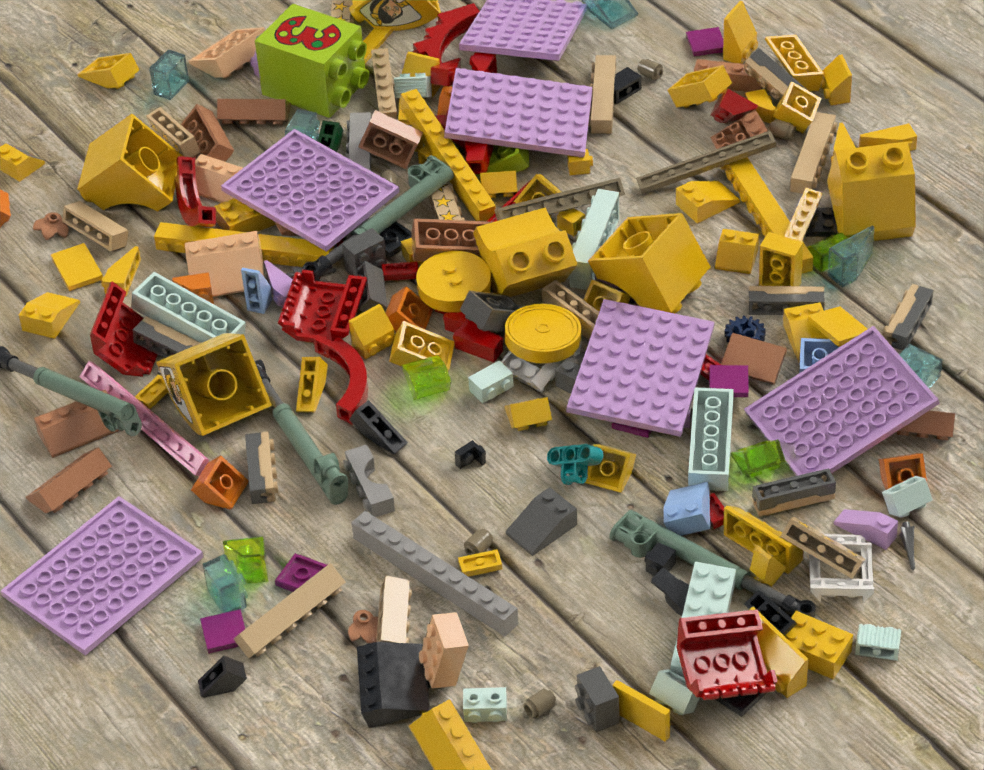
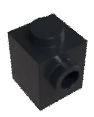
[644,542,676,576]

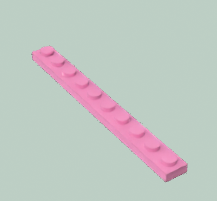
[79,361,209,476]

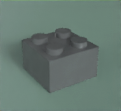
[342,228,387,276]
[575,666,619,732]

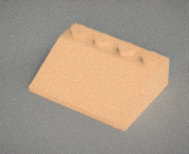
[188,27,265,79]
[185,231,264,297]

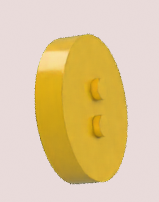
[416,251,491,312]
[505,304,581,363]

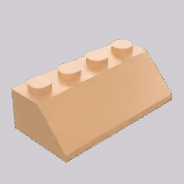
[195,154,243,203]

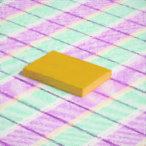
[51,243,103,291]
[808,306,868,347]
[612,680,670,742]

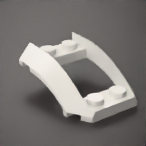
[501,341,582,393]
[809,534,874,603]

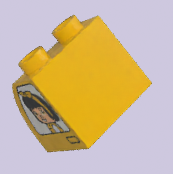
[349,0,441,31]
[156,333,272,436]

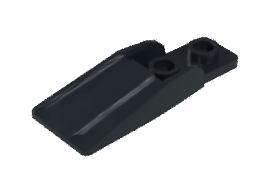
[651,568,729,617]

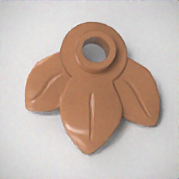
[33,212,69,240]
[348,610,378,644]

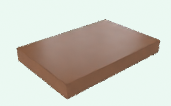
[721,333,787,385]

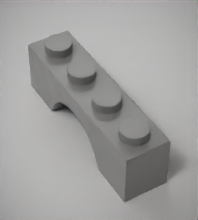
[343,445,395,517]

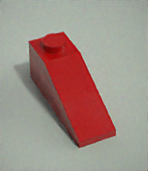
[431,58,461,86]

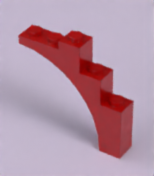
[412,3,480,64]
[435,110,494,174]
[435,310,503,363]

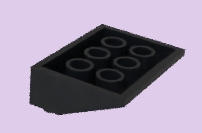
[357,642,430,728]

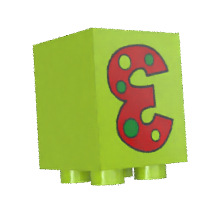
[255,4,369,118]

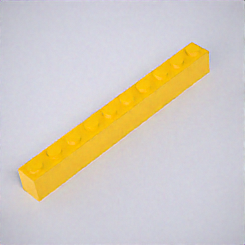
[400,89,496,221]
[720,157,813,274]
[154,222,334,267]

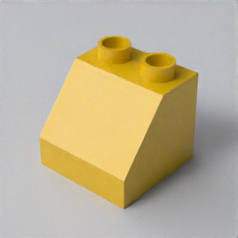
[827,141,916,245]

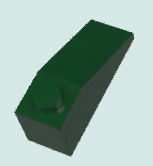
[317,120,344,152]

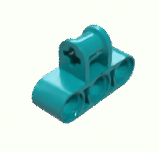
[547,444,603,485]

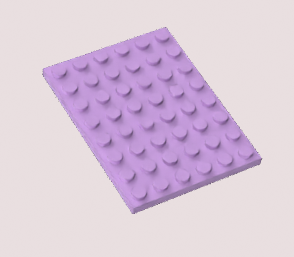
[459,0,587,61]
[444,68,592,157]
[221,129,399,251]
[566,299,715,437]
[744,326,940,476]
[1,496,203,656]

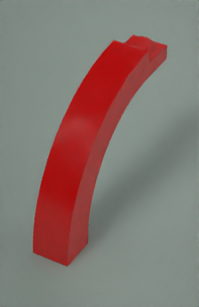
[175,156,216,228]
[313,334,368,425]

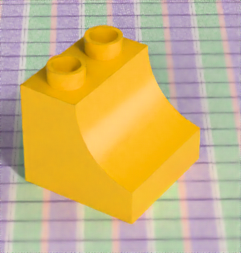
[77,114,183,212]
[473,207,578,297]
[588,213,711,314]

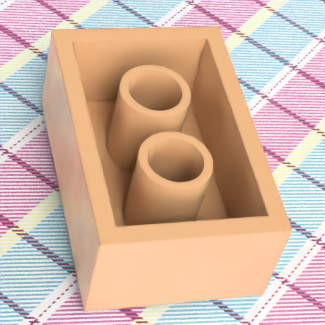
[419,612,469,688]

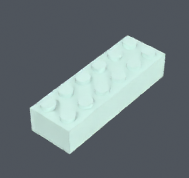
[567,189,619,290]
[131,272,246,342]
[688,388,734,491]
[670,562,736,678]

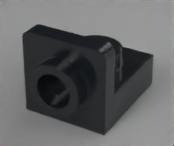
[454,440,486,469]

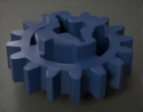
[724,315,766,342]

